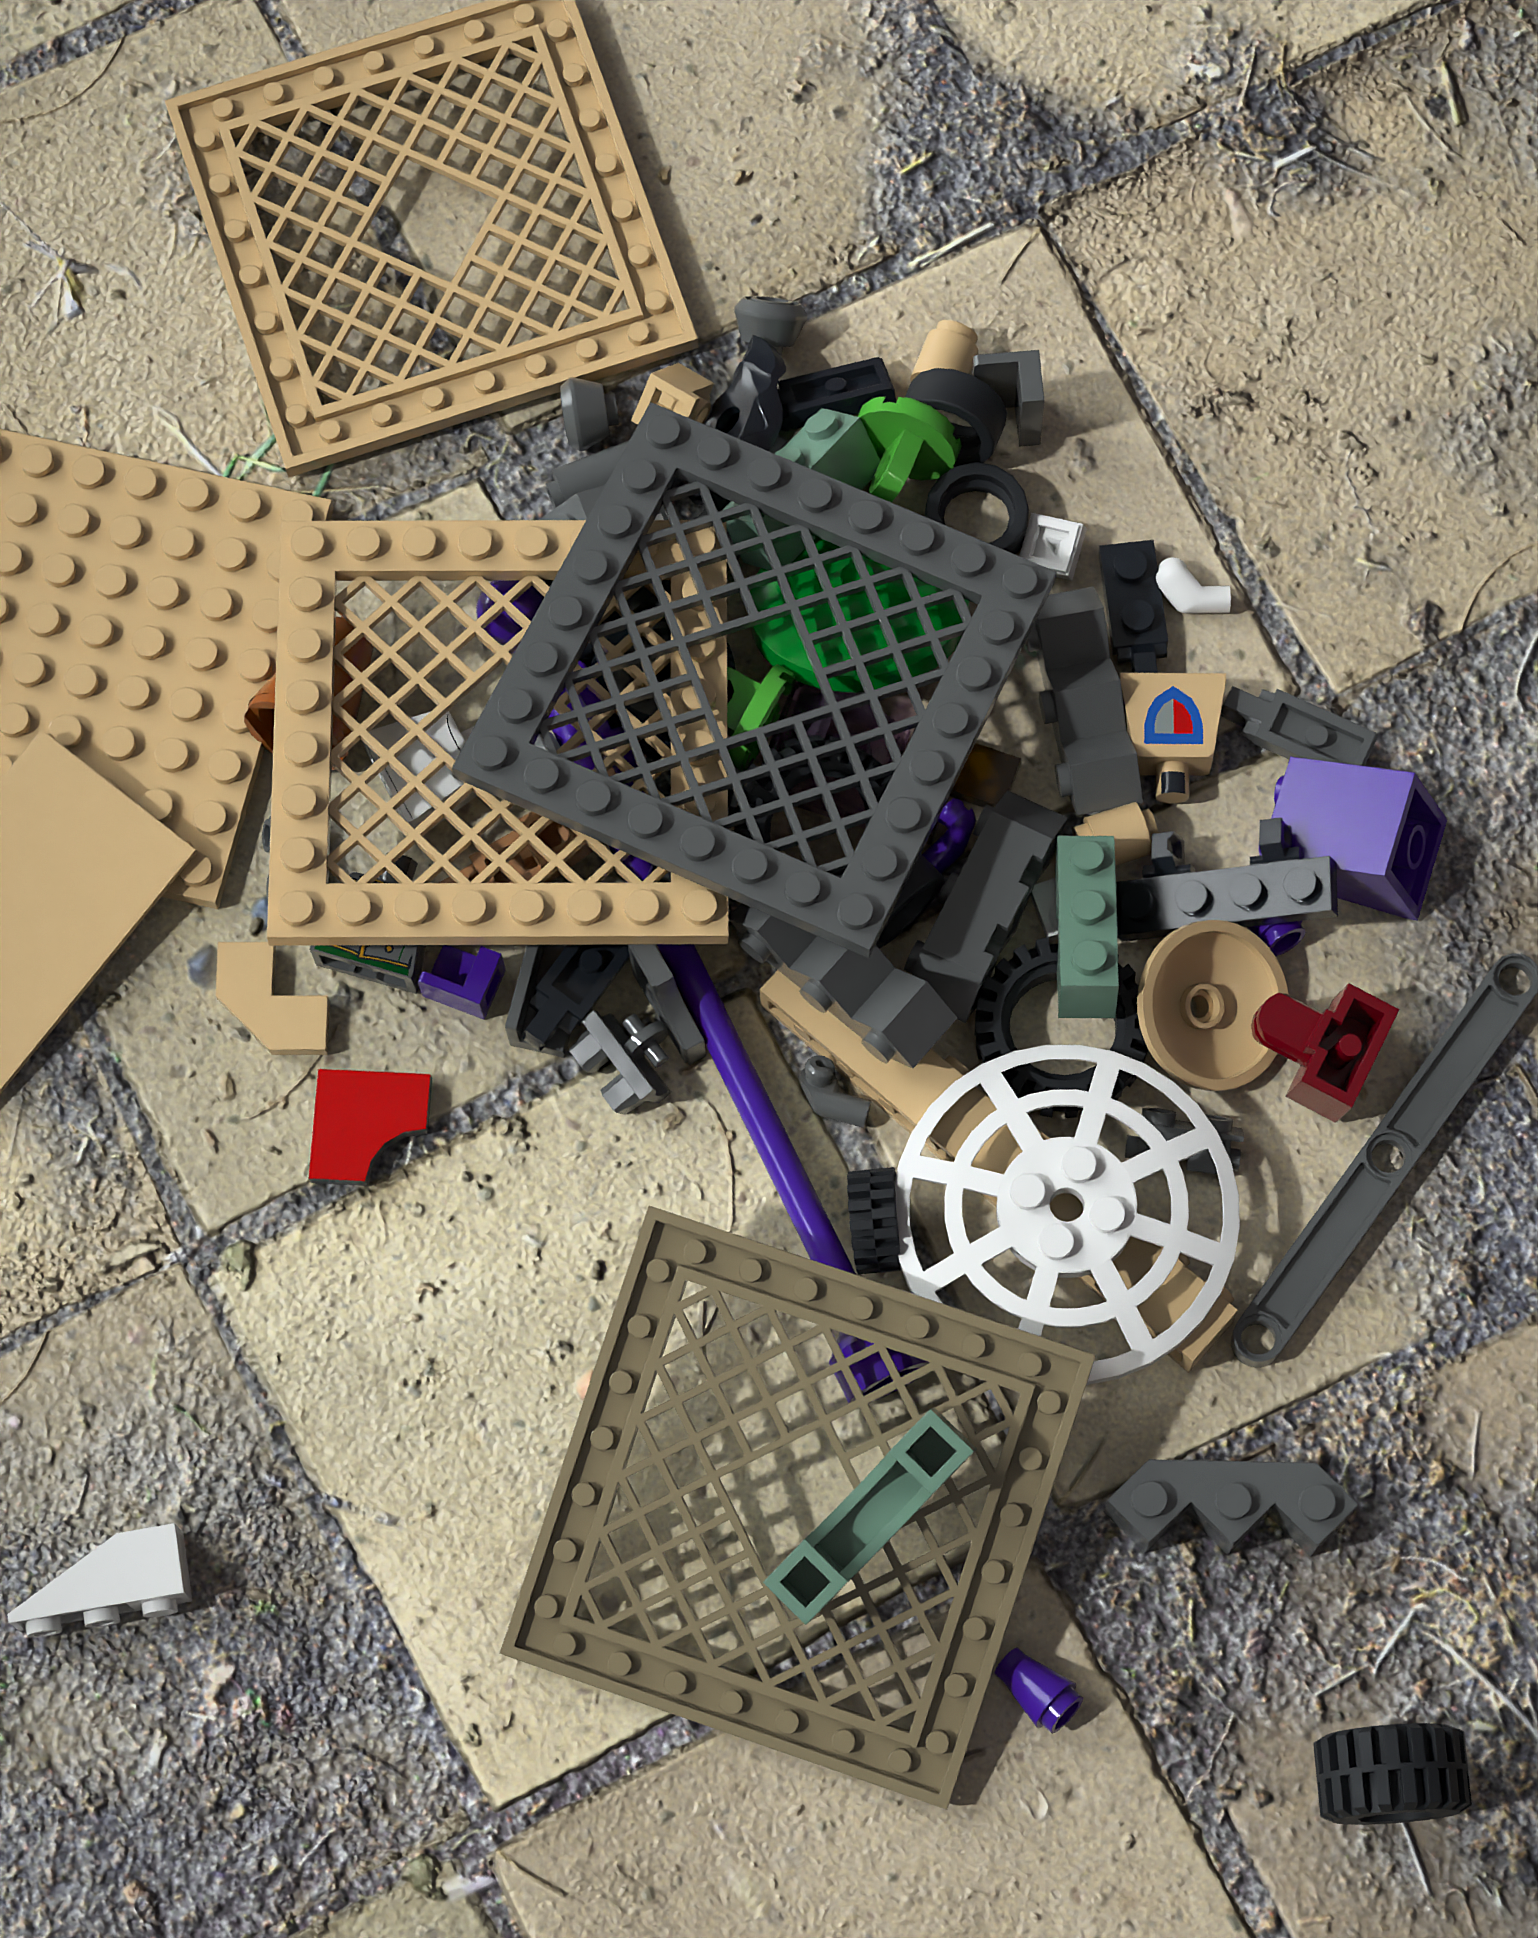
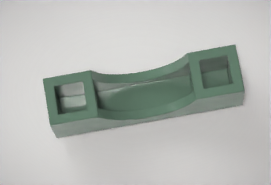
[763,1407,977,1625]

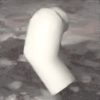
[1156,557,1231,614]

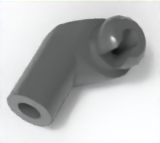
[800,1055,871,1128]

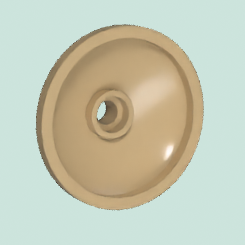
[1137,920,1289,1091]

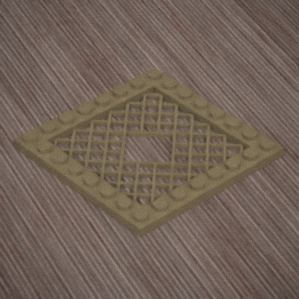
[499,1206,1096,1810]

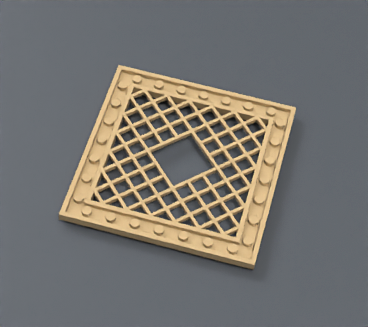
[164,0,699,478]
[267,520,729,946]

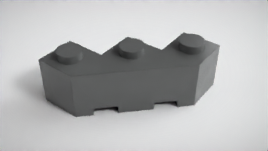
[1026,586,1143,815]
[904,790,1068,1023]
[728,903,957,1068]
[1104,1459,1358,1557]

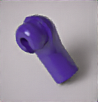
[922,798,977,874]

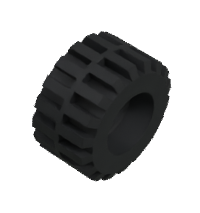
[1313,1723,1472,1825]

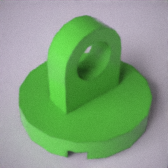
[858,396,962,503]
[727,664,796,771]

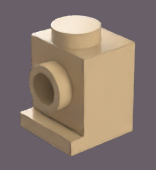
[631,363,714,425]

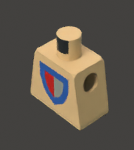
[1119,673,1226,803]

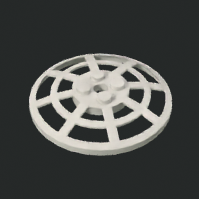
[895,1045,1240,1385]

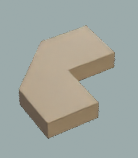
[215,942,330,1055]

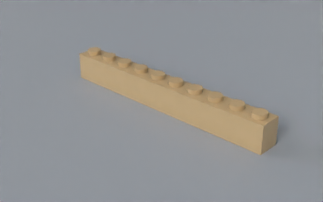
[759,970,1238,1373]

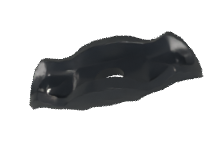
[689,335,786,505]

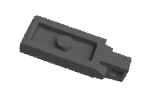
[1220,686,1378,766]

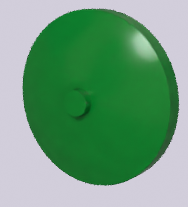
[750,536,970,692]

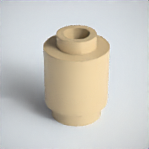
[910,320,978,382]
[1072,802,1158,866]

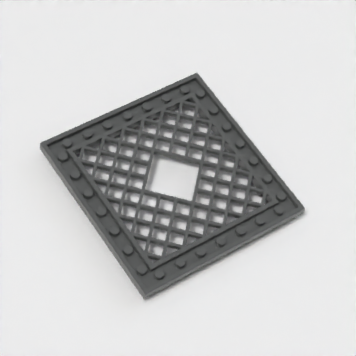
[452,402,1057,958]

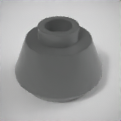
[734,296,807,356]
[560,377,620,451]

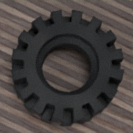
[847,1167,902,1275]

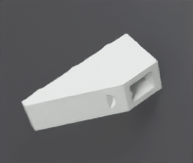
[7,1523,192,1638]

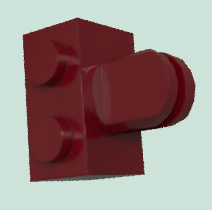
[1251,983,1400,1123]

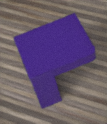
[418,945,506,1020]

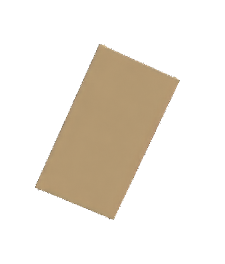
[0,729,198,1094]

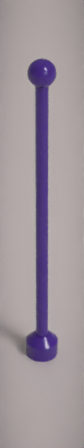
[476,580,931,1403]

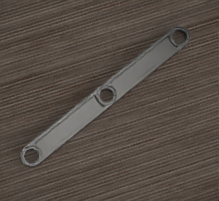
[1231,953,1538,1368]

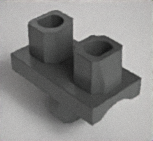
[569,1010,672,1114]

